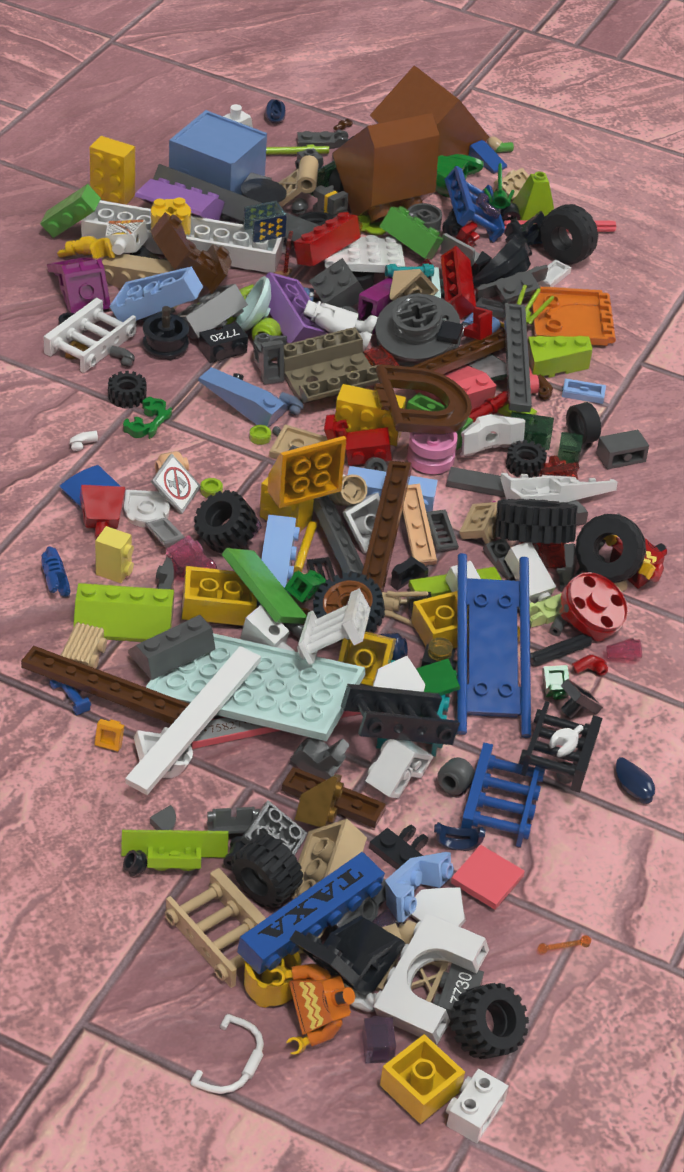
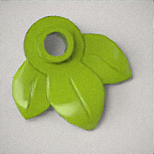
[358,215,386,235]

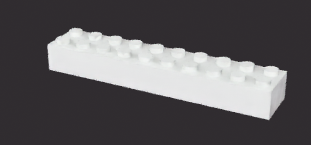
[81,200,284,273]

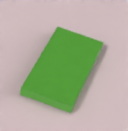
[222,548,307,624]

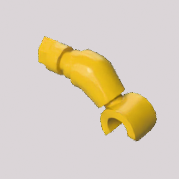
[57,236,115,258]

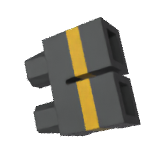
[313,185,348,219]

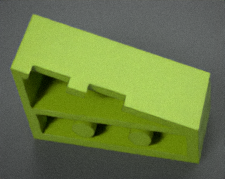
[528,336,593,378]

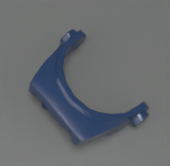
[434,822,486,851]

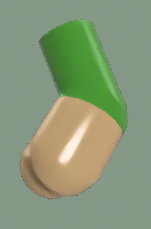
[487,136,514,153]

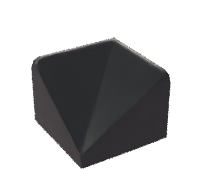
[471,251,492,278]

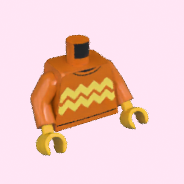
[270,964,355,1055]

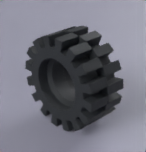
[108,371,147,408]
[506,440,547,478]

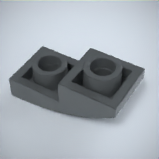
[483,539,515,580]
[156,557,174,590]

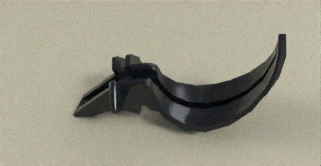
[473,211,545,289]

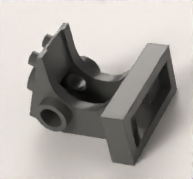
[253,333,287,384]

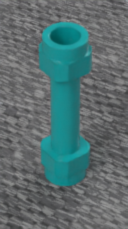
[385,264,434,278]

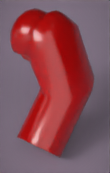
[571,655,608,676]

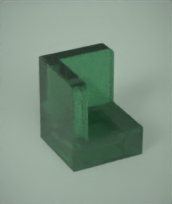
[556,432,583,468]

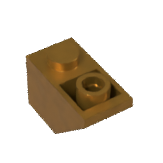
[295,774,344,827]

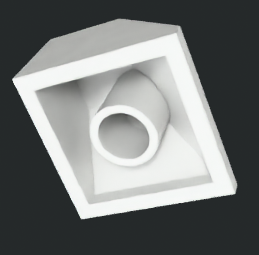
[343,493,398,554]

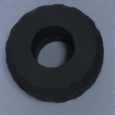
[540,204,598,265]
[575,514,646,583]

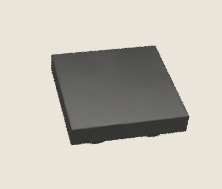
[240,800,308,855]

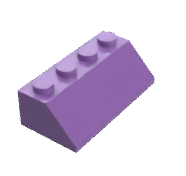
[135,178,225,220]
[266,272,329,344]

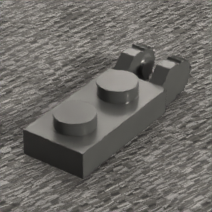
[297,130,349,149]

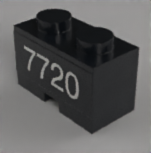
[199,322,248,363]

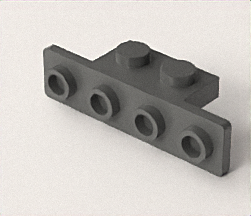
[475,265,548,304]

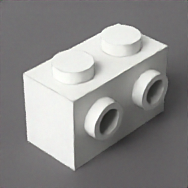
[446,1069,509,1144]

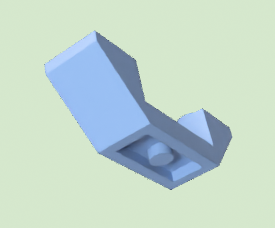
[385,852,454,923]

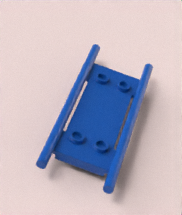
[457,553,531,738]

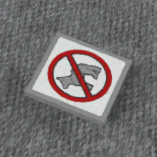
[151,454,200,514]

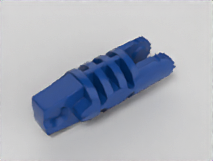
[41,546,71,597]

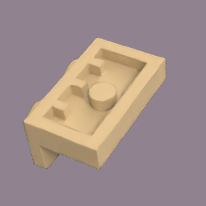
[492,168,529,201]
[459,502,497,544]

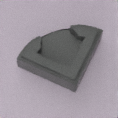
[150,805,176,830]

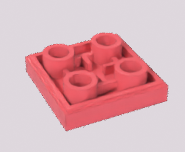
[451,845,525,910]

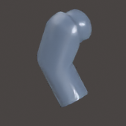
[279,392,304,415]

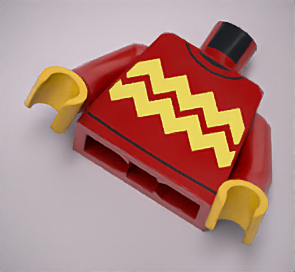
[603,535,667,589]

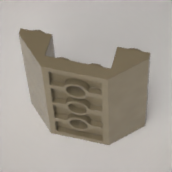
[284,327,380,404]

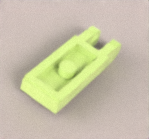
[530,593,562,627]

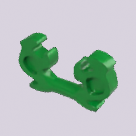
[123,397,172,439]

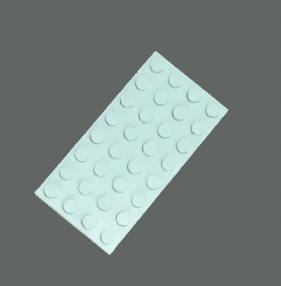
[146,633,365,741]

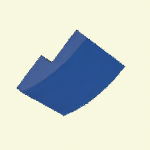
[60,465,120,509]

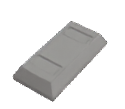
[145,517,185,548]

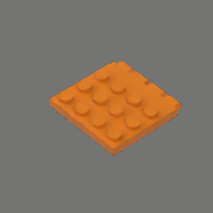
[530,286,616,346]

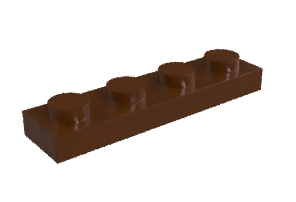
[281,767,386,828]

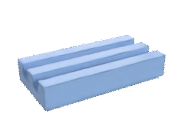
[562,379,606,404]

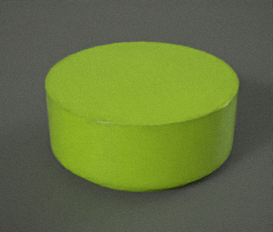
[249,425,271,445]
[200,478,223,498]

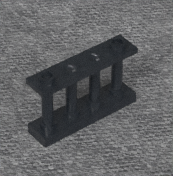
[341,684,460,745]
[519,701,603,793]

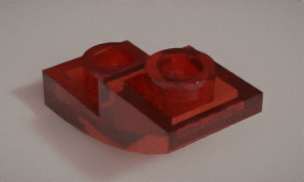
[363,345,399,366]

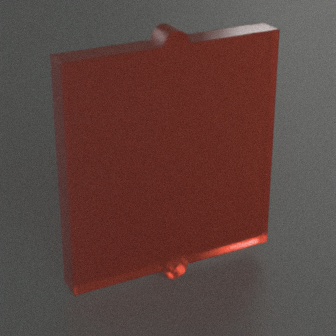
[284,231,293,273]

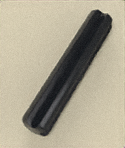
[530,633,592,666]

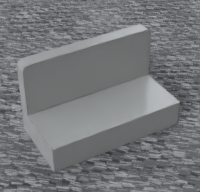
[440,233,480,266]

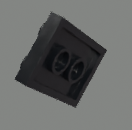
[289,915,406,996]

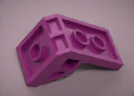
[47,257,111,314]

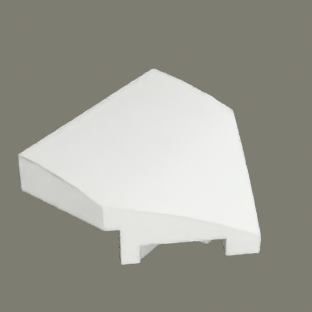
[373,656,425,692]
[410,887,466,927]

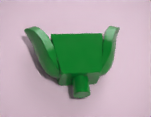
[436,154,484,198]

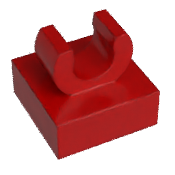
[456,221,480,247]
[324,414,349,440]

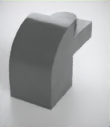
[290,737,350,780]

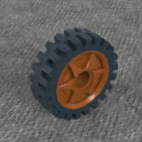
[313,573,385,641]

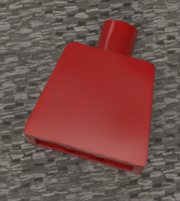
[80,485,125,538]

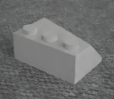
[178,284,248,339]

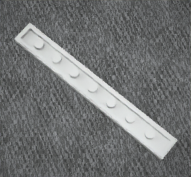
[125,646,261,795]

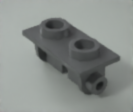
[207,806,260,835]

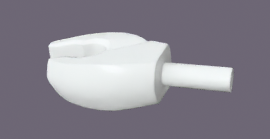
[549,725,583,757]

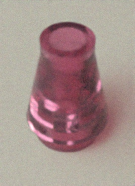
[606,638,642,661]

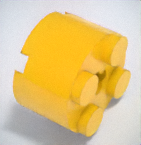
[151,197,191,236]
[244,952,301,1008]

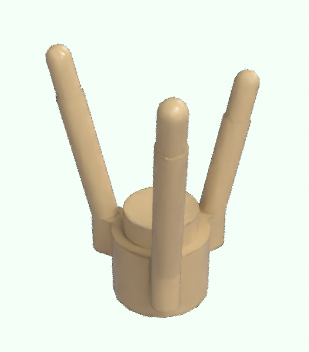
[382,591,428,627]

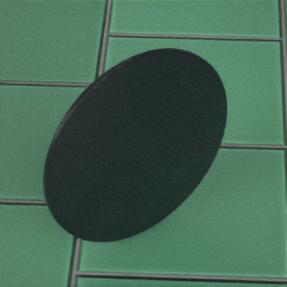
[241,178,287,203]

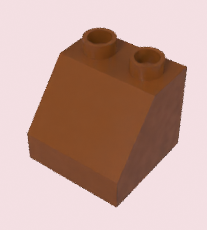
[370,65,489,156]
[332,113,440,223]

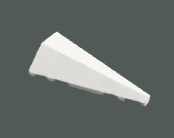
[500,473,618,502]

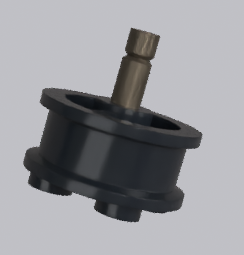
[143,306,189,360]

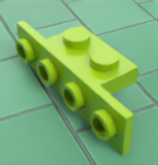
[121,830,229,871]

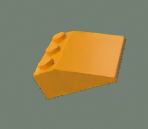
[267,436,346,508]

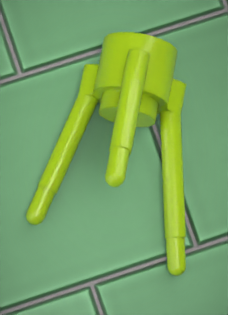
[517,285,554,325]

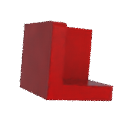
[463,307,492,340]

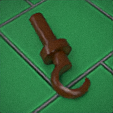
[333,119,353,130]

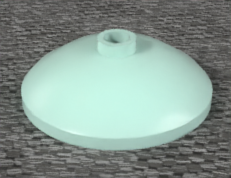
[235,276,271,332]

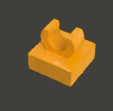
[94,719,125,751]

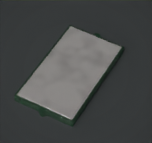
[465,354,507,381]

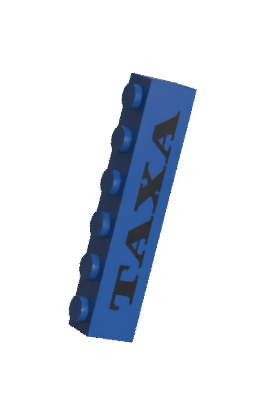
[237,851,385,975]

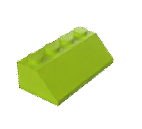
[73,583,174,642]

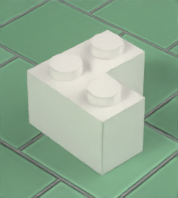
[365,739,434,798]

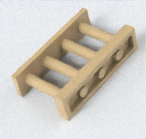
[165,868,266,988]

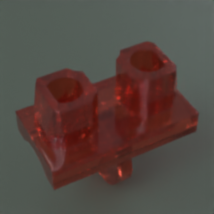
[540,455,580,480]

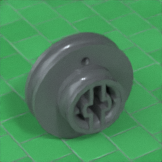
[376,293,461,367]

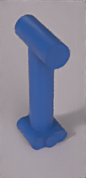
[50,679,91,716]

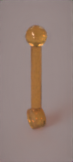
[538,935,592,954]

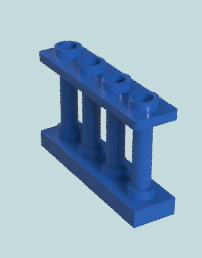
[445,166,505,242]
[461,742,545,847]

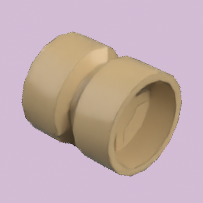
[329,474,367,506]

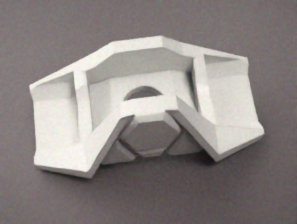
[460,414,525,457]

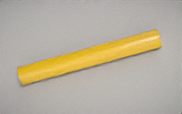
[294,521,317,572]

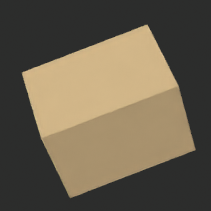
[389,269,439,301]

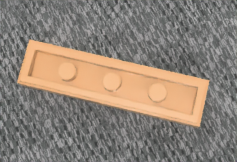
[402,484,437,566]

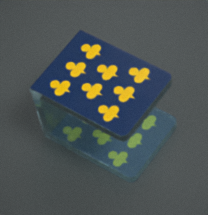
[243,201,287,243]

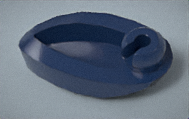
[265,99,286,123]
[616,757,655,804]

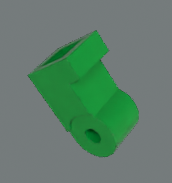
[284,570,326,603]

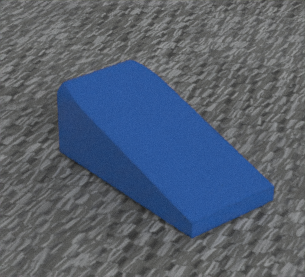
[469,140,507,173]

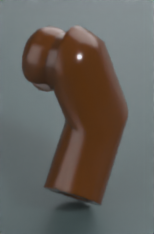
[538,374,553,400]

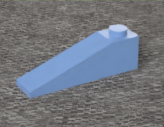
[198,367,290,428]

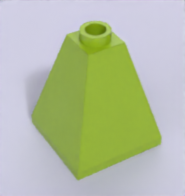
[512,171,554,220]

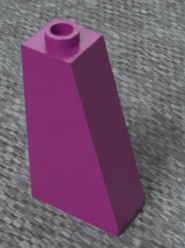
[358,277,393,334]

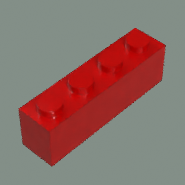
[294,212,361,266]
[440,246,476,320]

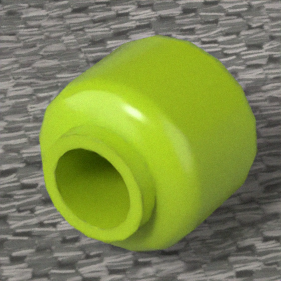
[252,318,281,340]

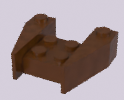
[151,212,232,294]

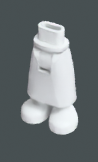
[303,300,378,351]

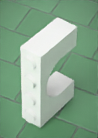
[445,542,556,610]
[373,913,489,1045]

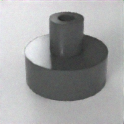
[364,457,388,472]

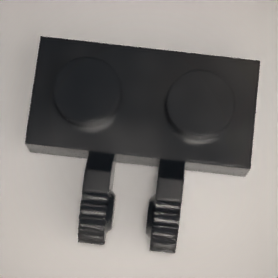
[369,824,428,870]

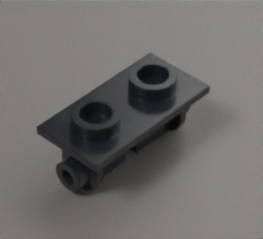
[442,209,463,236]

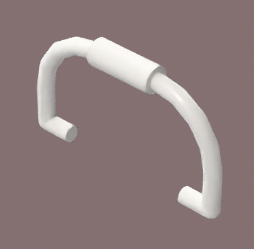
[191,1014,264,1094]

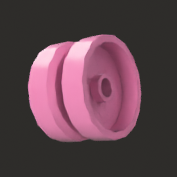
[407,432,457,474]

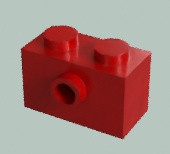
[345,427,392,466]

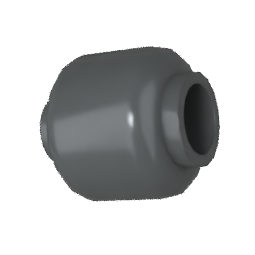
[437,757,475,795]

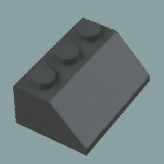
[128,615,216,680]

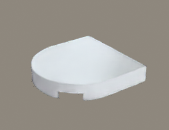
[124,490,170,527]

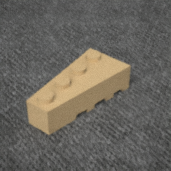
[102,254,178,309]

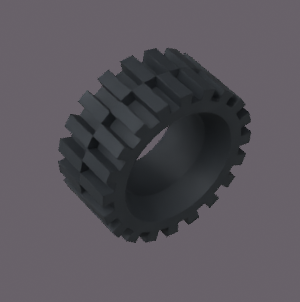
[495,499,578,544]

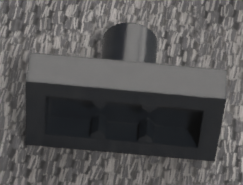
[561,679,603,718]

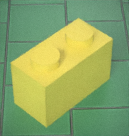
[95,526,134,583]

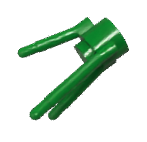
[484,163,515,209]

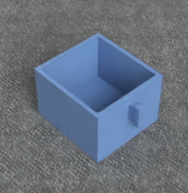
[169,110,267,195]

